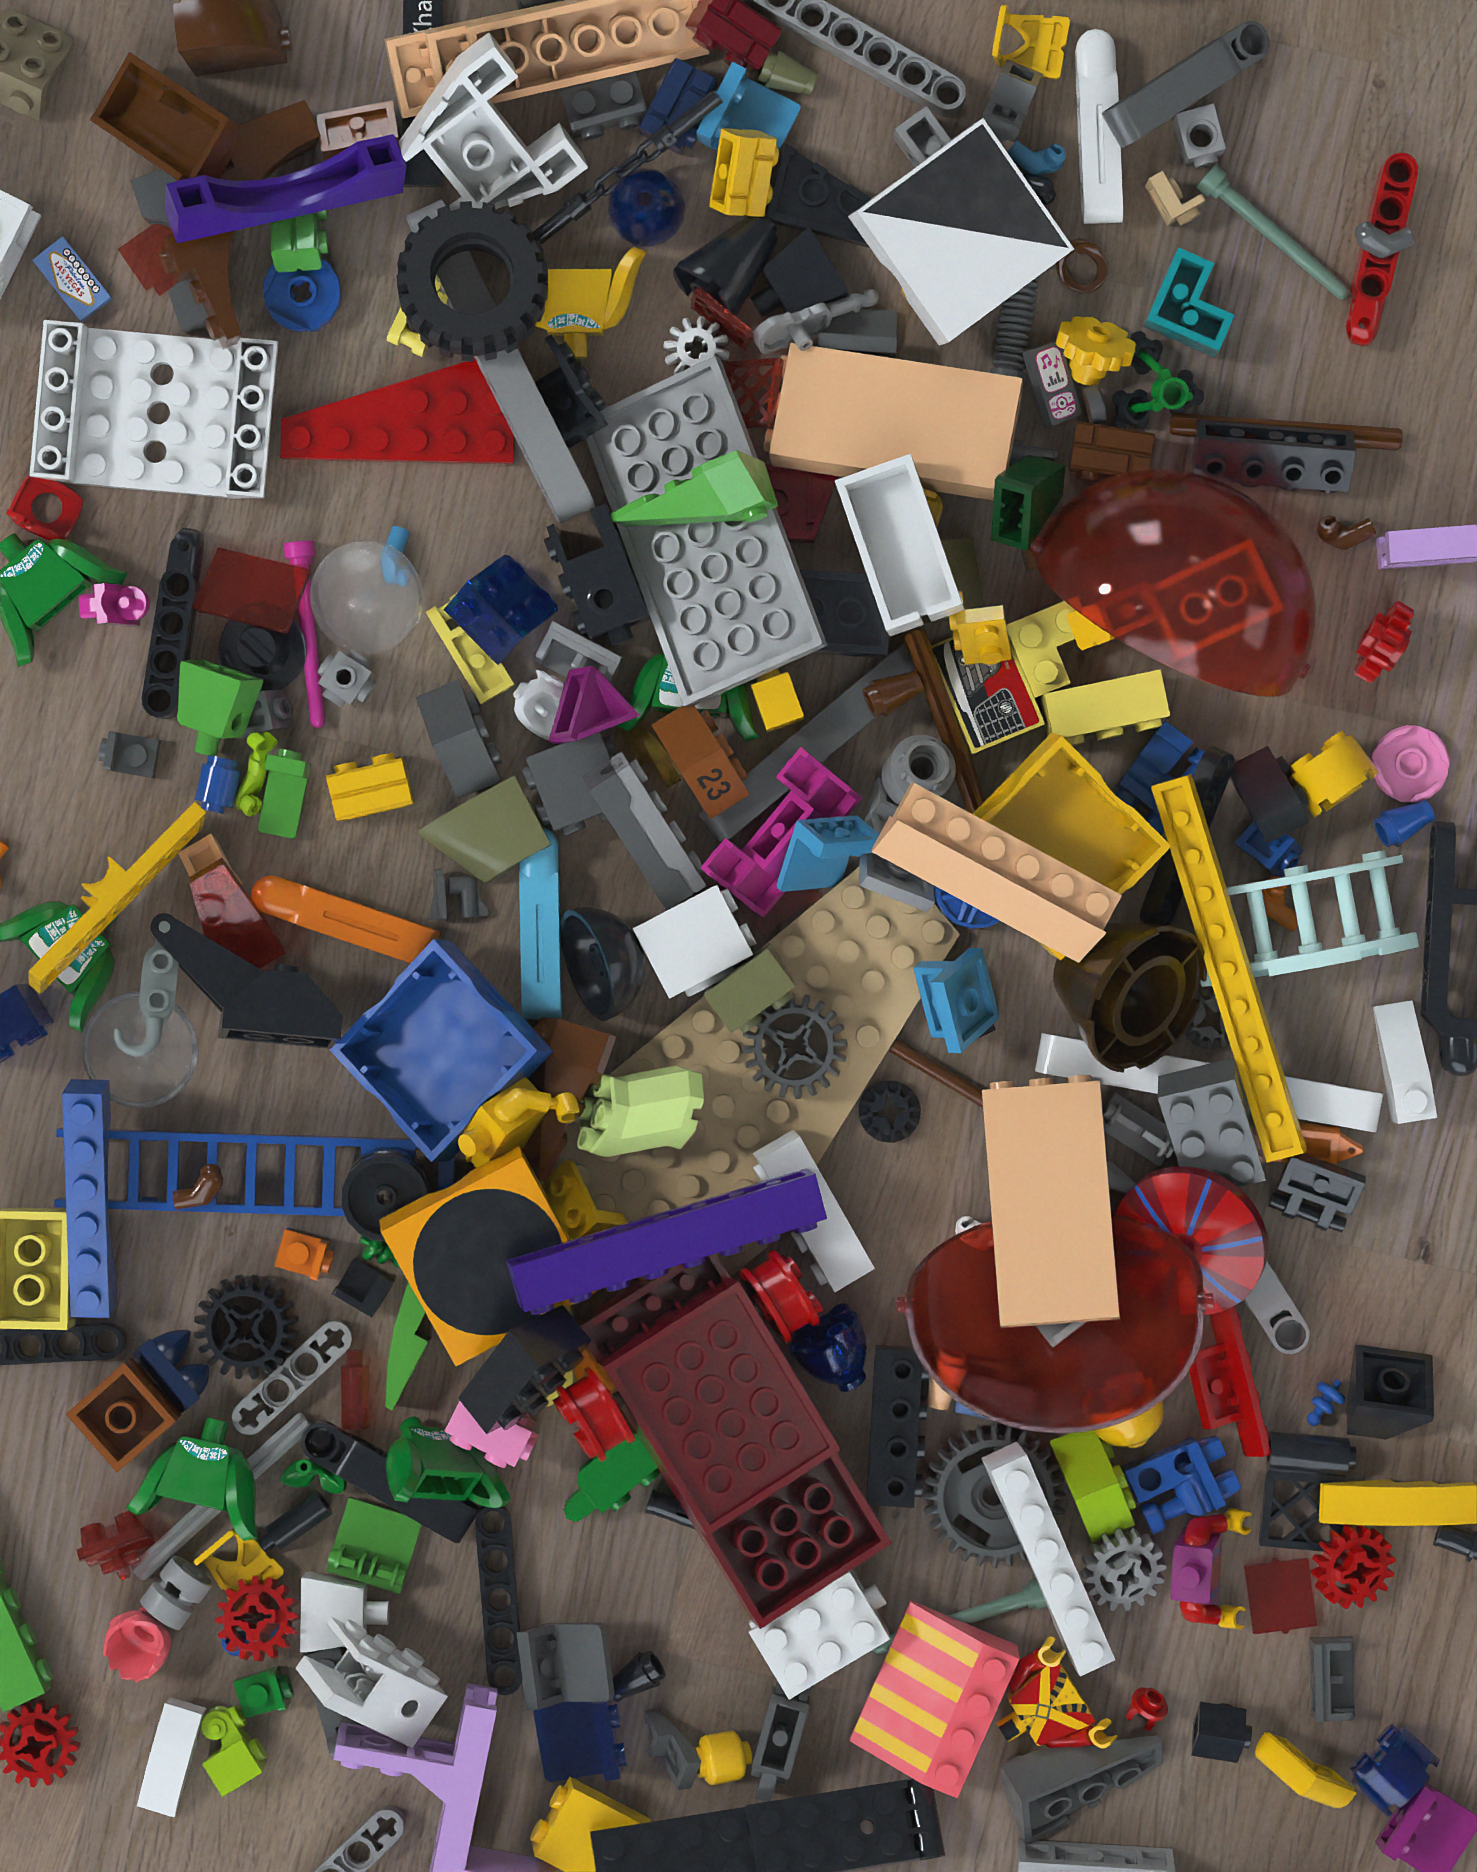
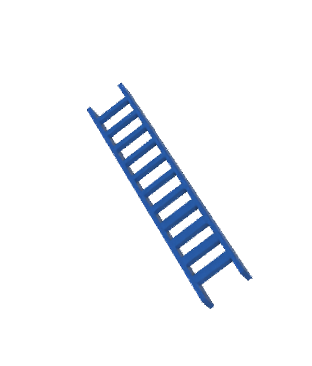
[54,1128,455,1216]

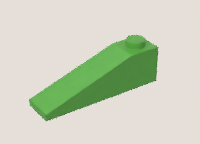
[610,450,778,527]

